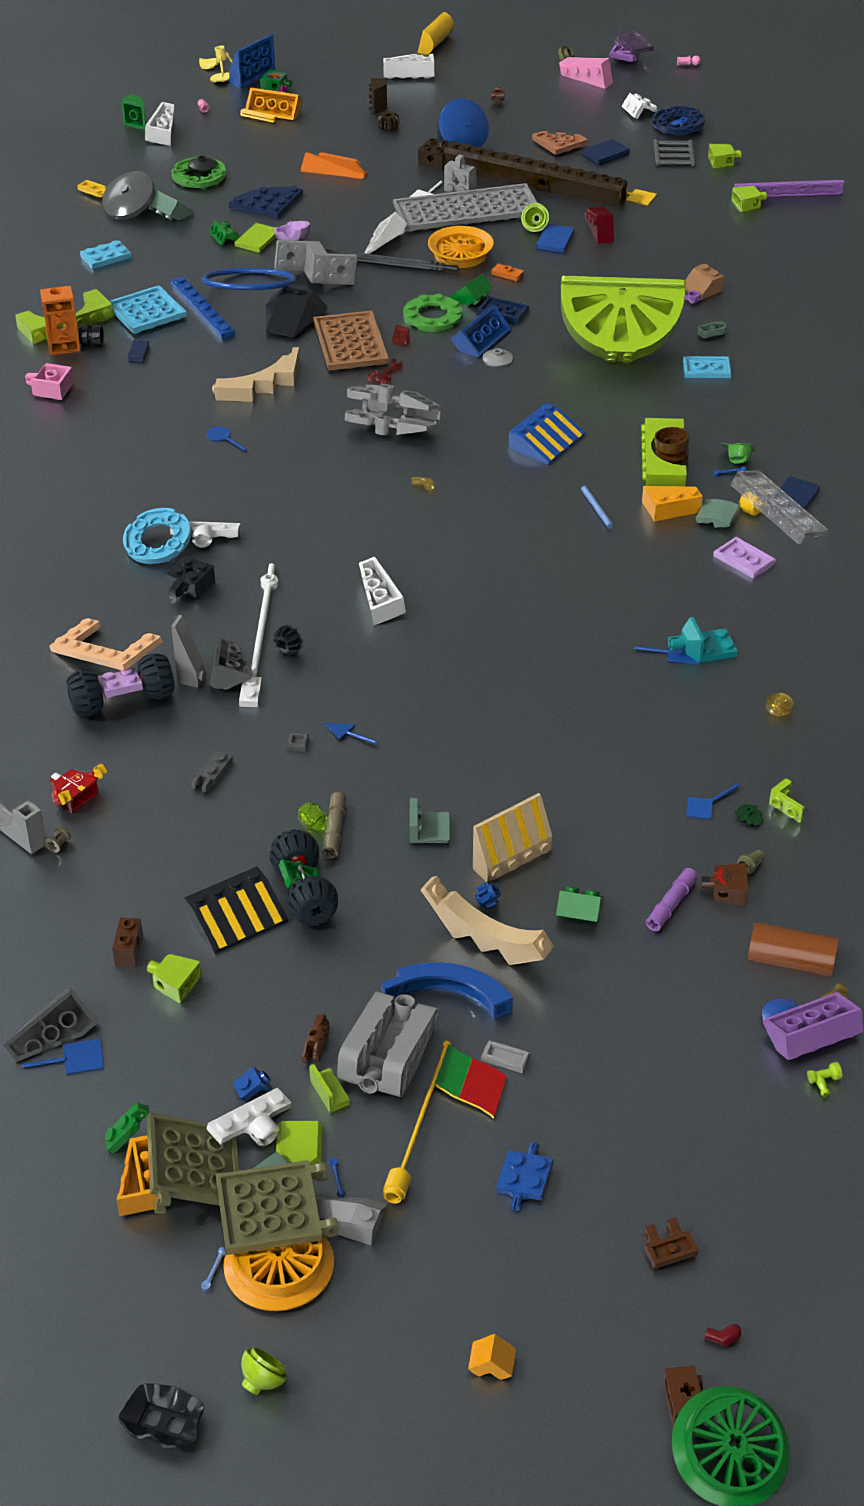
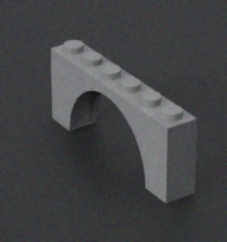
[0,800,46,854]

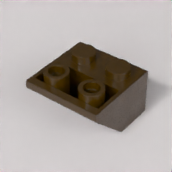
[369,78,387,114]

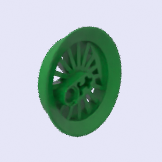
[672,1386,790,1506]

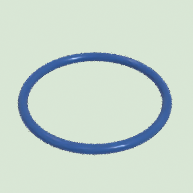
[202,268,296,290]

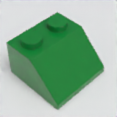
[121,94,147,130]
[449,273,493,306]

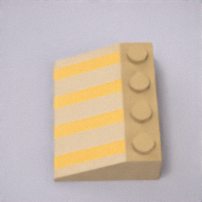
[473,793,552,883]

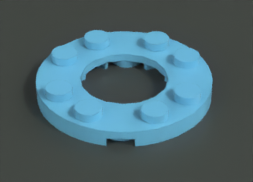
[123,508,191,565]

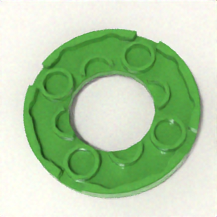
[171,157,226,189]
[403,294,463,332]

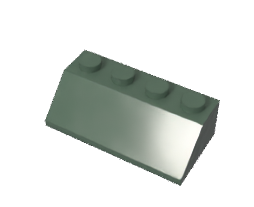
[147,189,194,221]

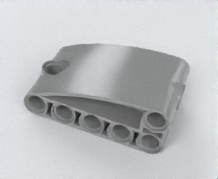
[337,991,438,1098]

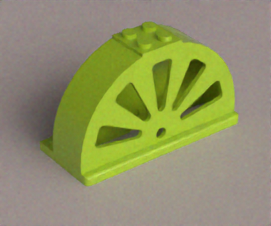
[561,276,686,363]

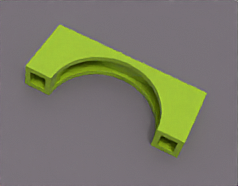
[15,289,114,344]
[641,418,686,487]

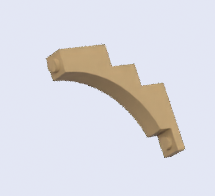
[212,347,300,402]
[420,876,555,965]

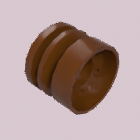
[654,427,689,466]

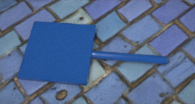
[634,646,699,664]
[22,1039,104,1075]

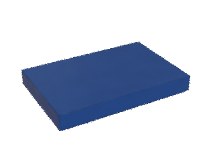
[536,224,574,253]

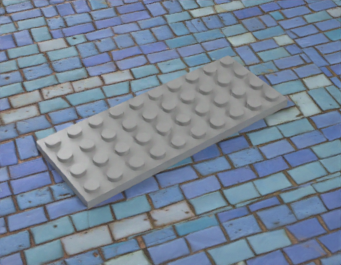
[393,183,537,232]

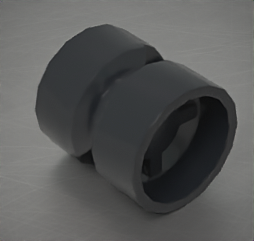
[79,324,104,345]

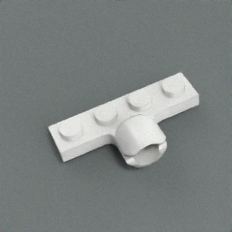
[170,521,241,548]
[206,1088,292,1147]

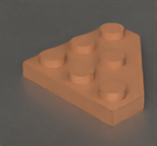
[532,131,588,155]

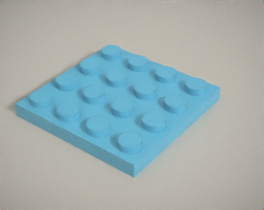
[110,285,187,334]

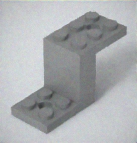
[274,240,357,285]

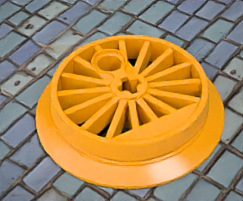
[428,226,494,268]
[224,1234,334,1311]

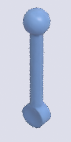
[201,1247,226,1291]

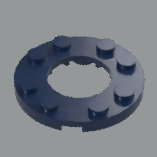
[653,106,705,136]

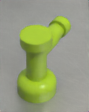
[807,1062,842,1097]

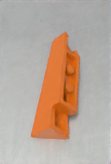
[301,152,368,179]

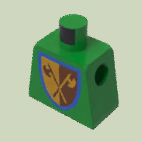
[260,69,292,91]

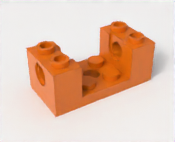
[40,286,81,355]

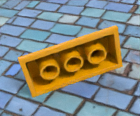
[246,88,303,121]

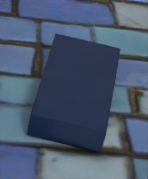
[128,340,149,362]

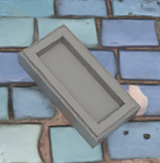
[481,1040,530,1073]

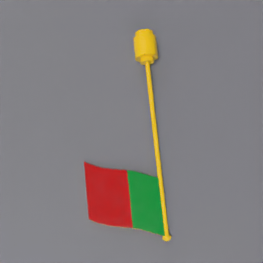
[383,1040,507,1204]

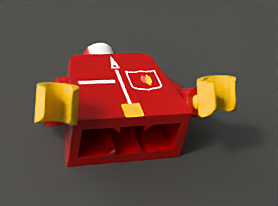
[50,764,108,813]

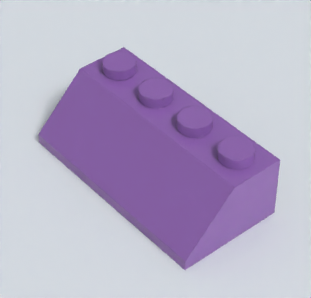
[763,992,864,1060]

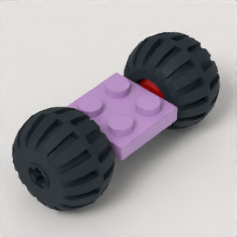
[66,653,175,716]

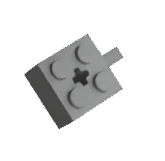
[444,154,476,192]

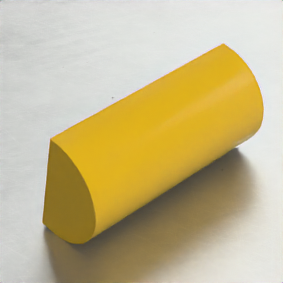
[417,12,454,55]

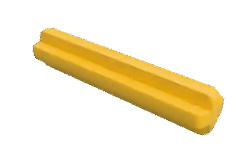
[240,109,276,123]

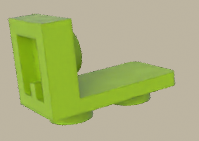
[769,778,805,822]

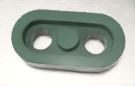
[698,321,727,338]

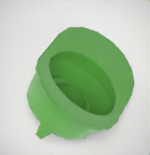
[720,443,756,464]

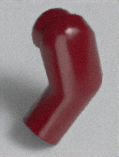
[704,1324,741,1346]

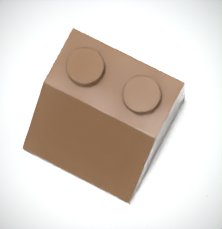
[685,264,724,299]

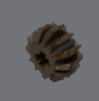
[377,111,399,131]

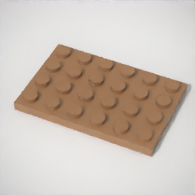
[313,310,389,371]

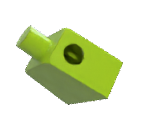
[708,144,741,168]
[732,186,767,212]
[147,954,202,1003]

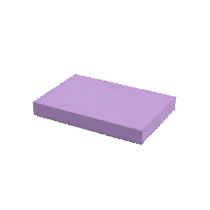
[713,537,776,579]

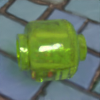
[297,802,327,831]

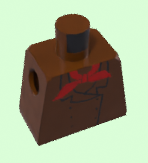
[701,863,748,906]

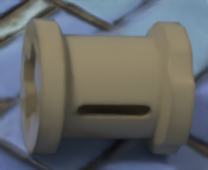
[45,826,71,853]

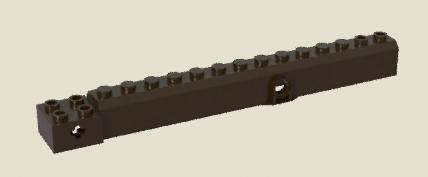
[418,138,628,207]

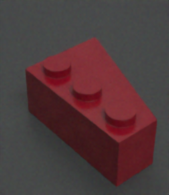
[585,206,614,244]

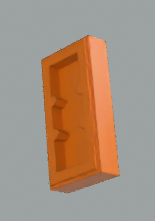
[491,264,524,282]

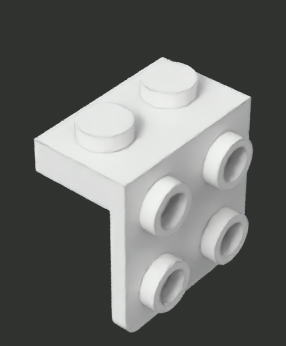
[622,93,658,119]

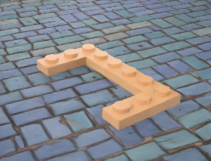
[49,618,163,671]

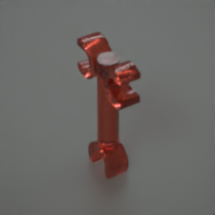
[368,358,403,384]

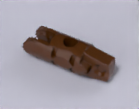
[301,1014,330,1063]

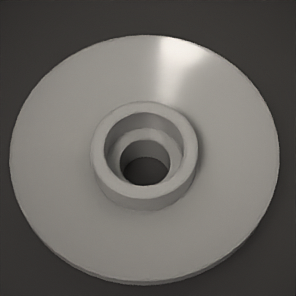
[483,348,513,367]

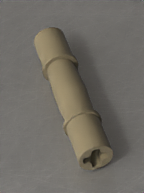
[322,792,346,859]

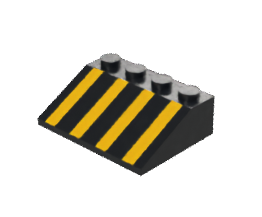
[184,866,288,954]

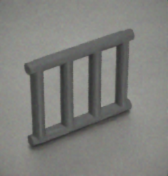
[653,139,696,167]

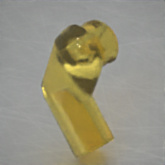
[412,477,434,490]
[820,983,848,998]

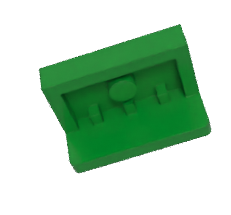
[209,220,240,245]

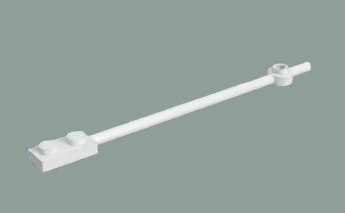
[239,563,278,707]

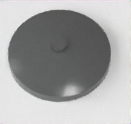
[102,171,155,220]

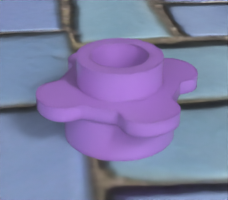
[684,290,702,304]

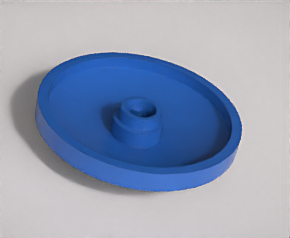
[439,98,489,147]

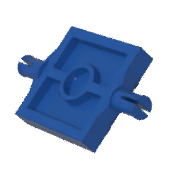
[496,1142,553,1211]

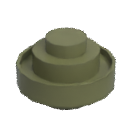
[558,46,575,61]

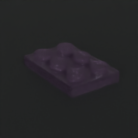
[614,31,654,55]

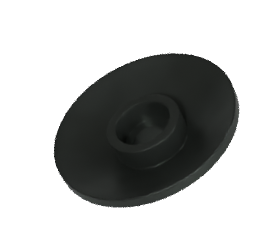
[189,155,216,171]

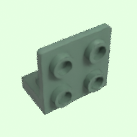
[410,798,450,843]

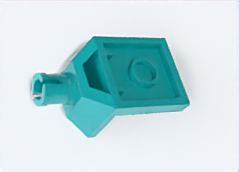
[668,617,738,662]

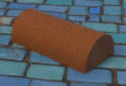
[747,921,839,977]

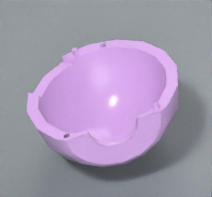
[274,221,310,241]

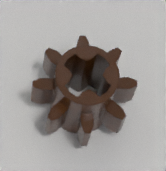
[491,87,505,104]

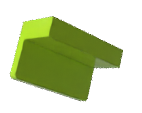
[309,1064,350,1113]

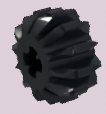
[273,625,303,656]

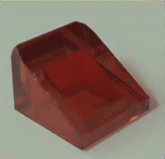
[392,325,410,346]

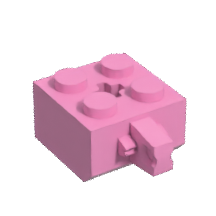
[25,363,74,400]

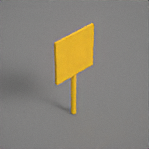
[626,189,657,205]

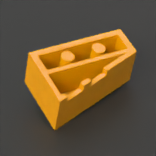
[642,486,703,521]

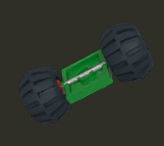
[270,829,338,926]

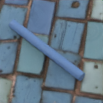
[581,486,613,529]

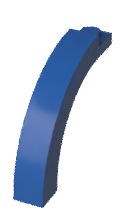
[381,962,513,1019]

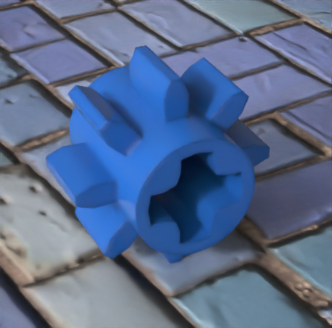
[475,882,501,908]

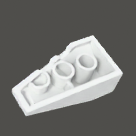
[365,212,408,254]

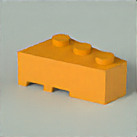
[116,1135,157,1216]

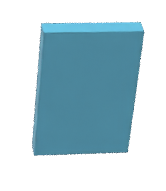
[683,356,731,378]

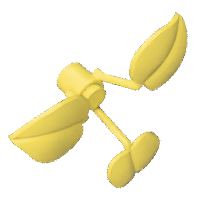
[199,45,233,82]

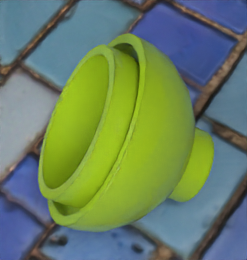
[521,203,549,232]
[241,1347,288,1395]

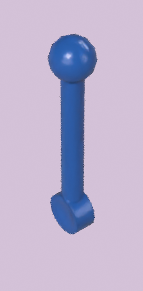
[713,466,747,476]
[329,1158,346,1197]

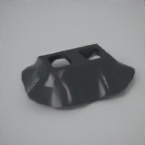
[118,1383,204,1448]

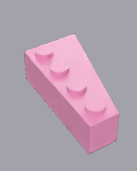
[559,57,613,89]

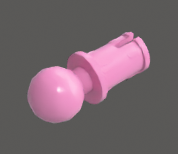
[677,56,701,66]

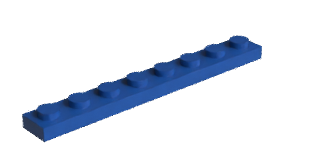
[170,276,235,340]

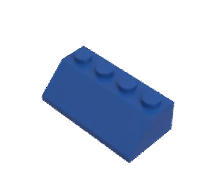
[451,304,512,357]

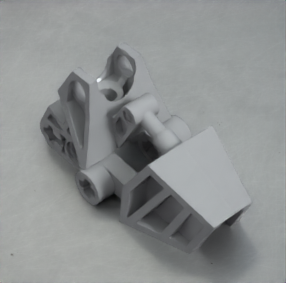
[345,384,441,435]

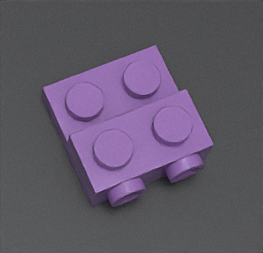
[609,43,641,62]

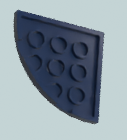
[229,186,303,219]

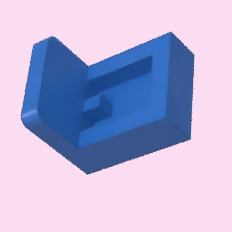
[233,1067,273,1102]

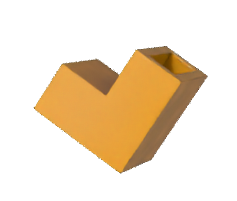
[468,1334,516,1380]

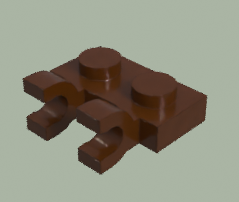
[643,1217,699,1269]

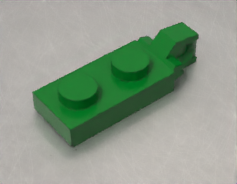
[105,1102,149,1153]

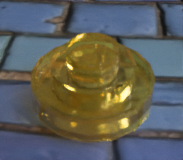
[766,693,794,716]

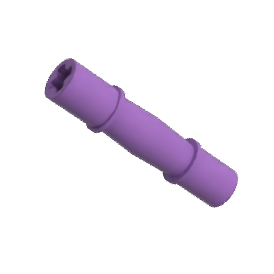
[646,868,698,931]

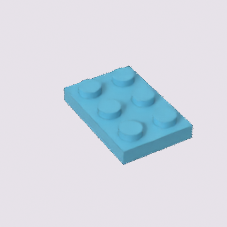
[80,241,132,269]

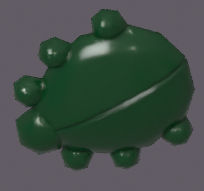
[735,804,764,826]

